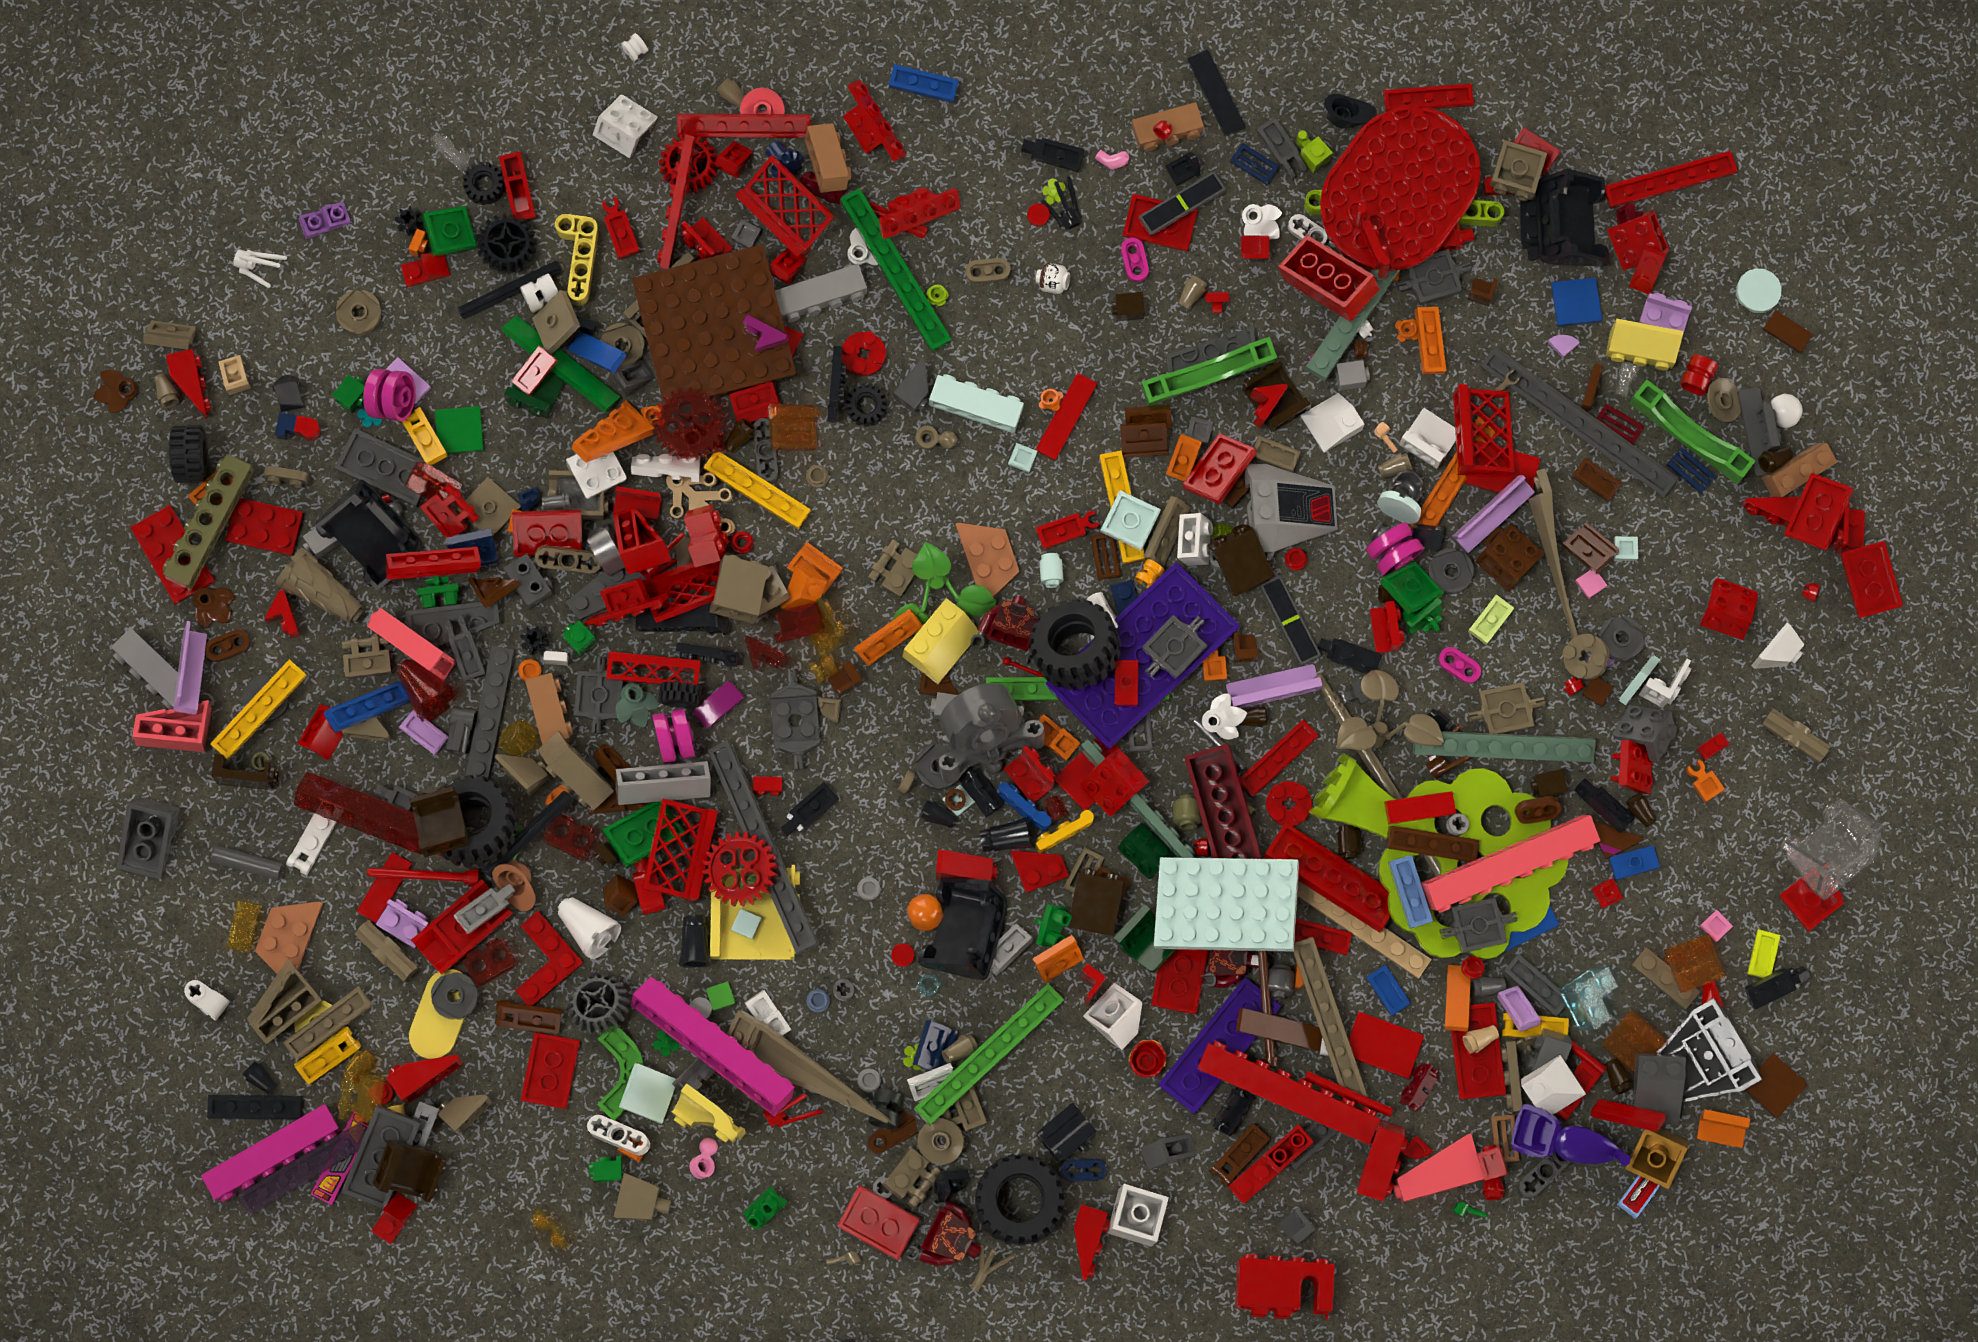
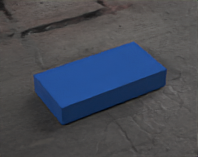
[1366,965,1411,1016]

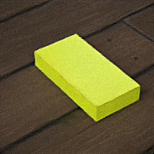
[1747,929,1781,978]

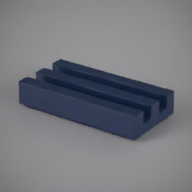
[1230,143,1280,185]
[1666,447,1716,494]

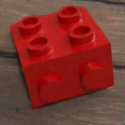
[1700,578,1758,640]
[1081,748,1149,816]

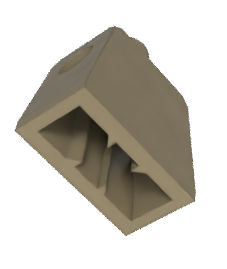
[613,1173,671,1221]

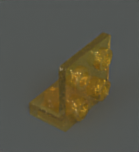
[797,597,845,658]

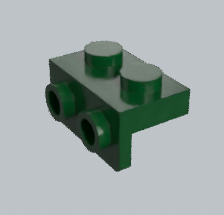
[1117,823,1175,879]

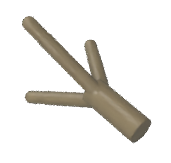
[970,1245,1015,1292]

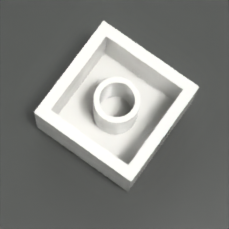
[1107,1184,1169,1247]

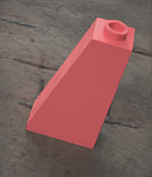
[367,608,457,680]
[1393,1134,1484,1203]

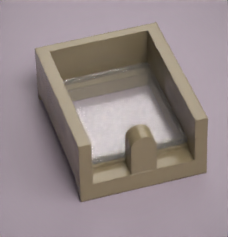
[548,470,608,520]

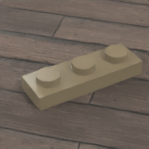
[1143,496,1190,567]
[1631,947,1700,1010]
[1501,1041,1522,1114]

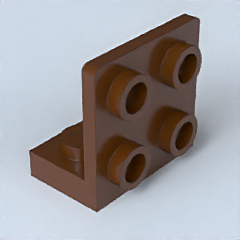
[1475,524,1544,592]

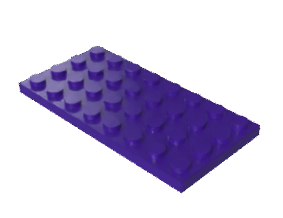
[1045,562,1240,750]

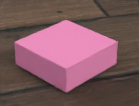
[1575,570,1607,599]
[1700,910,1733,942]

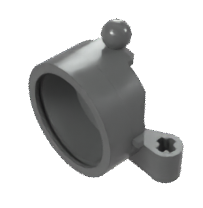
[938,683,1046,783]

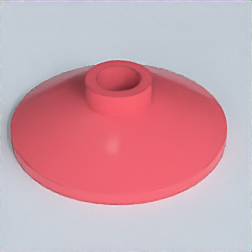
[740,88,785,114]

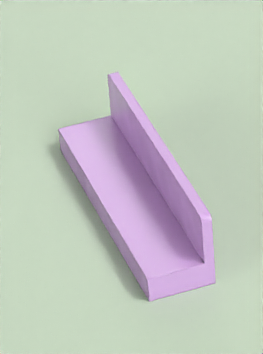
[1452,475,1535,553]
[173,621,207,715]
[1226,664,1323,708]

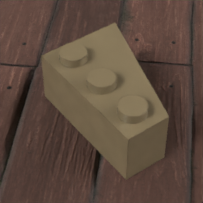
[247,958,321,1044]

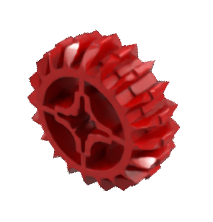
[659,134,719,194]

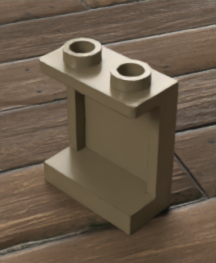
[709,555,768,624]

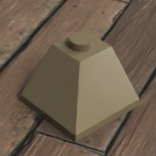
[495,754,550,797]
[437,1094,492,1136]

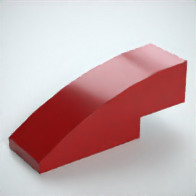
[499,151,536,221]

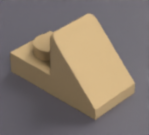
[219,355,251,395]

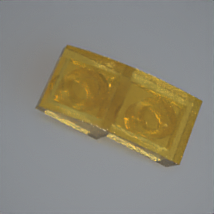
[226,900,261,953]
[531,1208,570,1251]

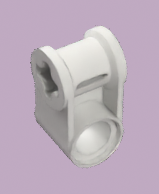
[184,980,230,1021]

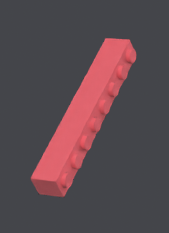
[1421,815,1600,912]

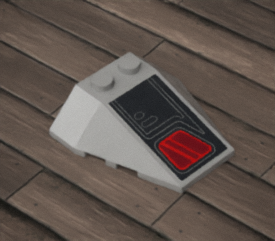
[1244,464,1338,553]

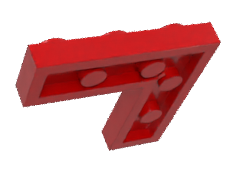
[515,911,583,1006]

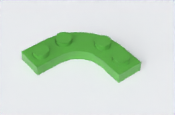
[597,1025,644,1121]

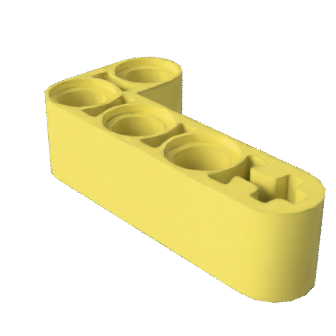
[555,214,599,306]

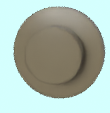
[806,465,829,488]

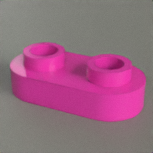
[1121,238,1149,283]
[1438,647,1481,684]

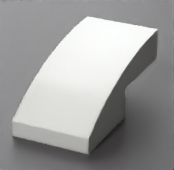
[745,990,791,1036]

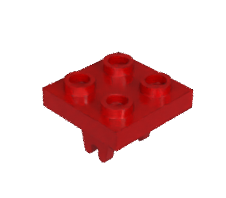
[1611,740,1653,794]

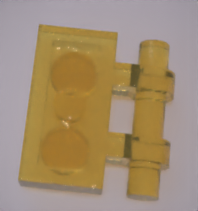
[337,1072,385,1123]

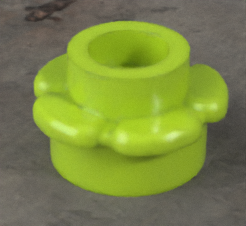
[926,285,948,306]

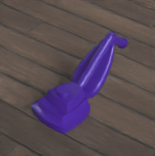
[1512,1104,1631,1166]

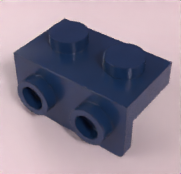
[446,529,498,566]

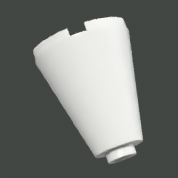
[558,897,621,959]

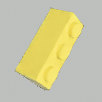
[1606,319,1683,371]
[902,598,979,684]

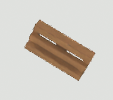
[1491,1114,1520,1163]

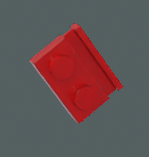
[729,382,782,422]

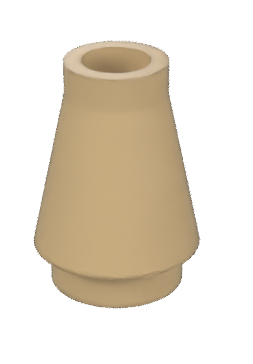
[1463,1025,1499,1053]

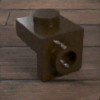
[593,841,620,869]

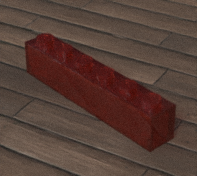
[294,772,422,855]

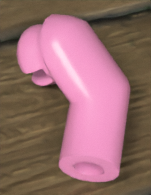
[1095,150,1129,170]

